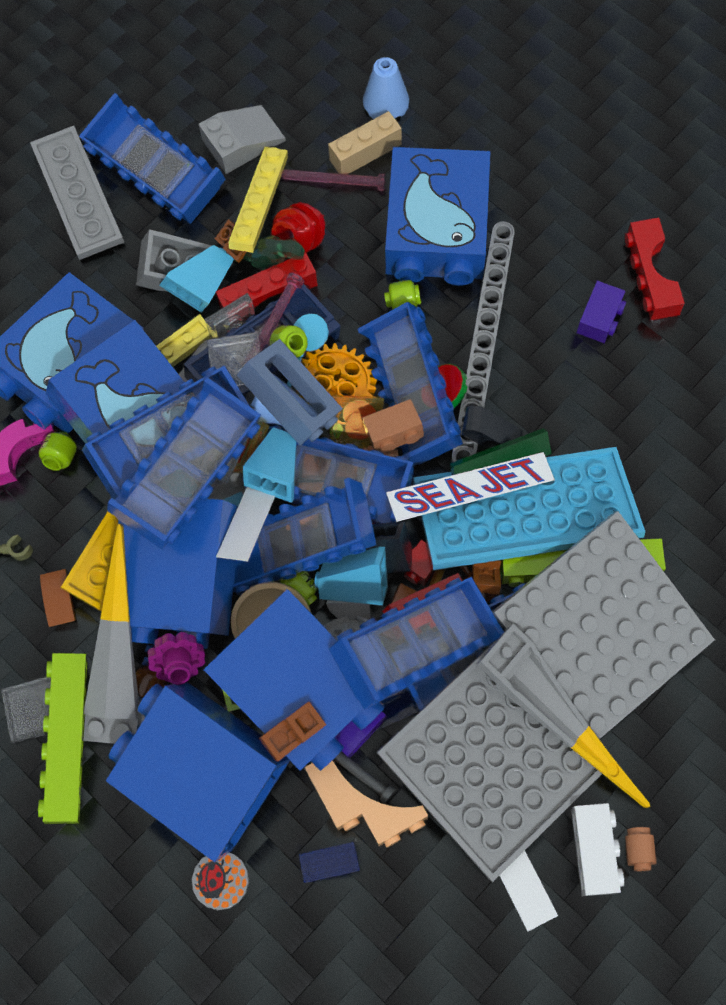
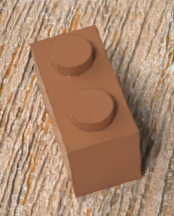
[362,399,424,453]

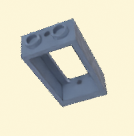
[236,339,343,446]

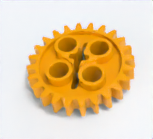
[296,343,377,418]

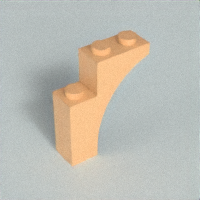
[305,760,428,848]

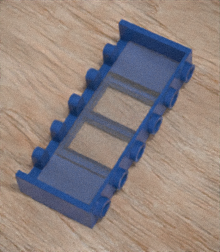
[358,302,463,466]
[107,377,261,550]
[329,577,504,710]

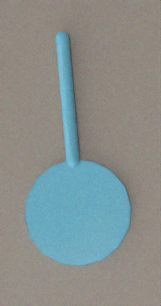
[287,314,329,388]

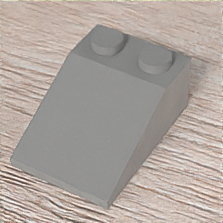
[198,105,286,174]
[136,229,219,291]

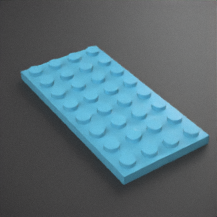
[413,447,645,570]

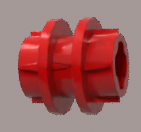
[271,202,325,256]

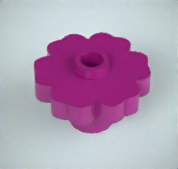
[148,632,205,685]

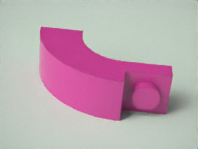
[0,419,58,486]

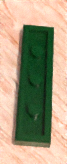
[450,428,551,475]

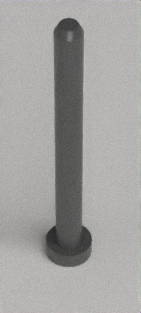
[334,751,397,805]

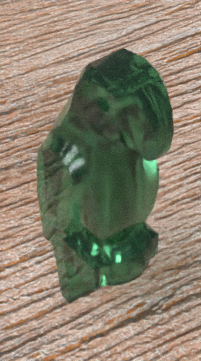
[233,235,305,271]

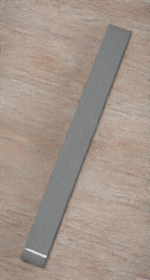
[451,222,514,463]

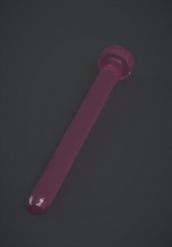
[281,170,386,191]
[244,273,304,365]

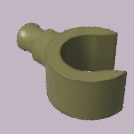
[0,535,33,561]

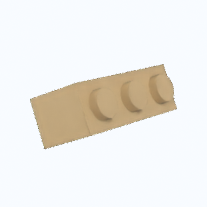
[328,111,402,177]

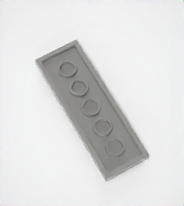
[30,126,124,260]

